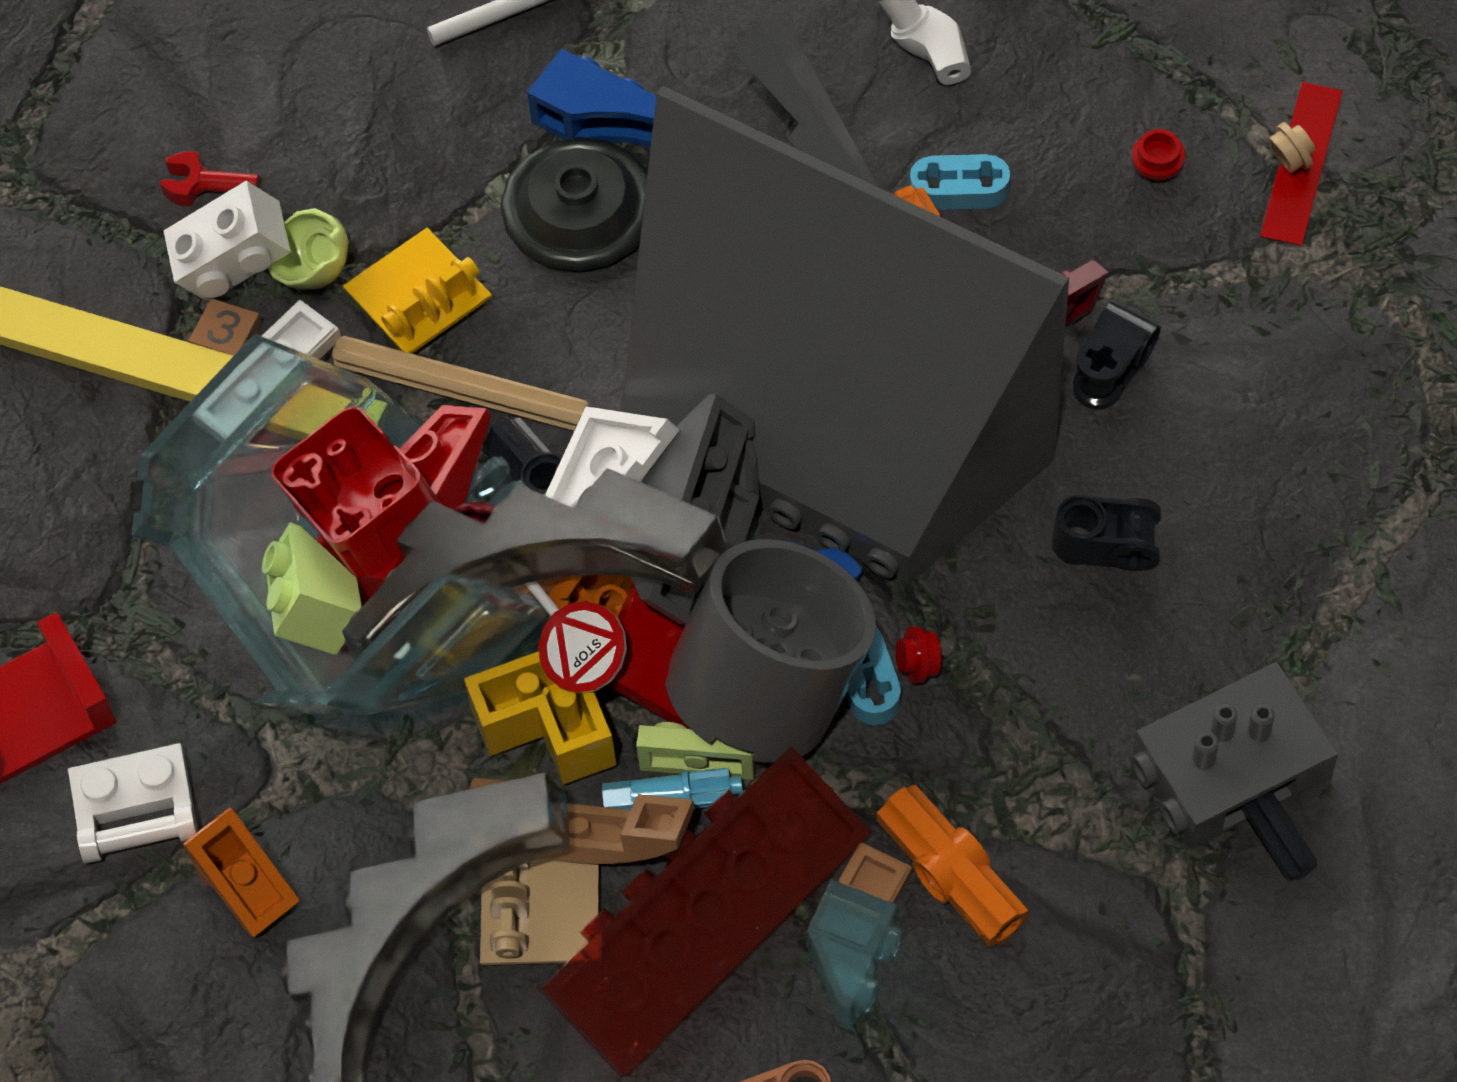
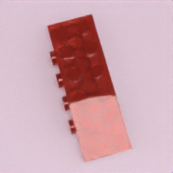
[539,747,871,1077]

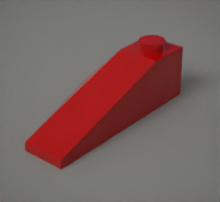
[316,405,491,608]

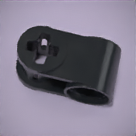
[1073,302,1161,409]
[1051,494,1161,571]

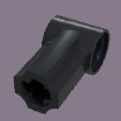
[482,417,562,518]

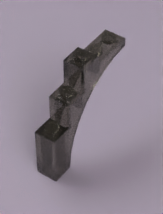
[342,468,728,675]
[282,773,570,1082]

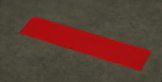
[1260,82,1343,246]

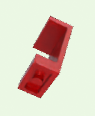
[0,612,117,784]

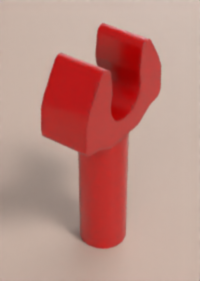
[160,151,261,207]

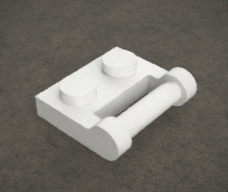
[68,743,198,864]

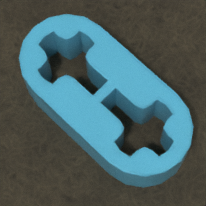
[910,154,1010,210]
[845,626,901,726]

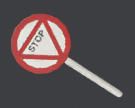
[490,533,627,694]

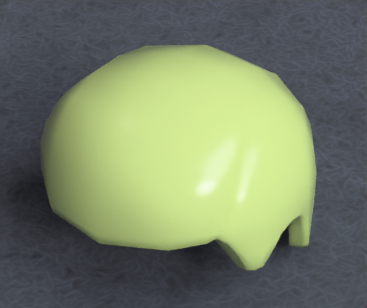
[268,208,349,290]

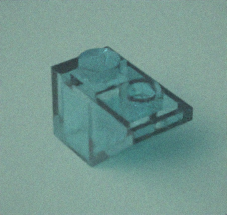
[807,879,903,1030]

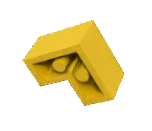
[464,651,617,785]

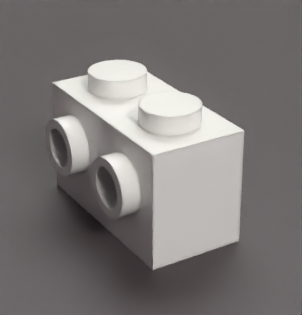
[164,181,291,302]

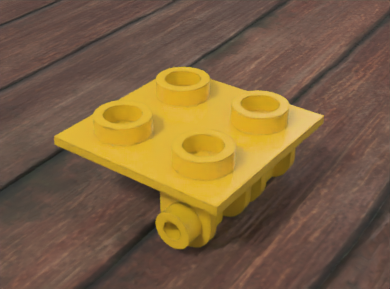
[343,227,492,354]

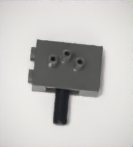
[1130,662,1338,880]

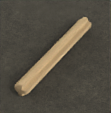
[332,336,589,431]

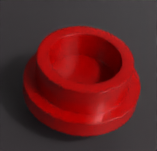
[1132,129,1185,180]
[896,626,941,683]

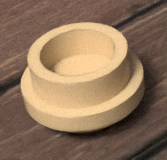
[1268,122,1316,173]

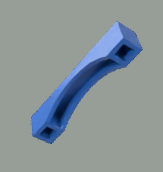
[527,49,656,147]

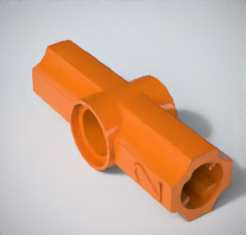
[877,784,1029,948]

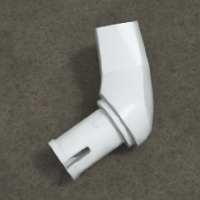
[877,0,971,85]

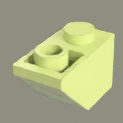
[262,522,363,655]

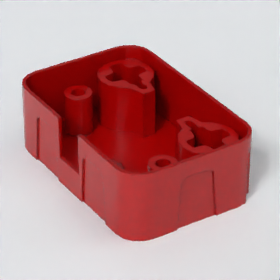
[271,407,445,578]

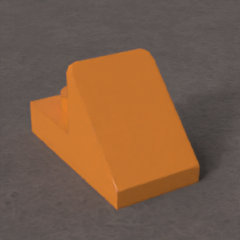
[183,807,300,937]

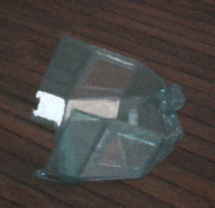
[132,334,551,715]

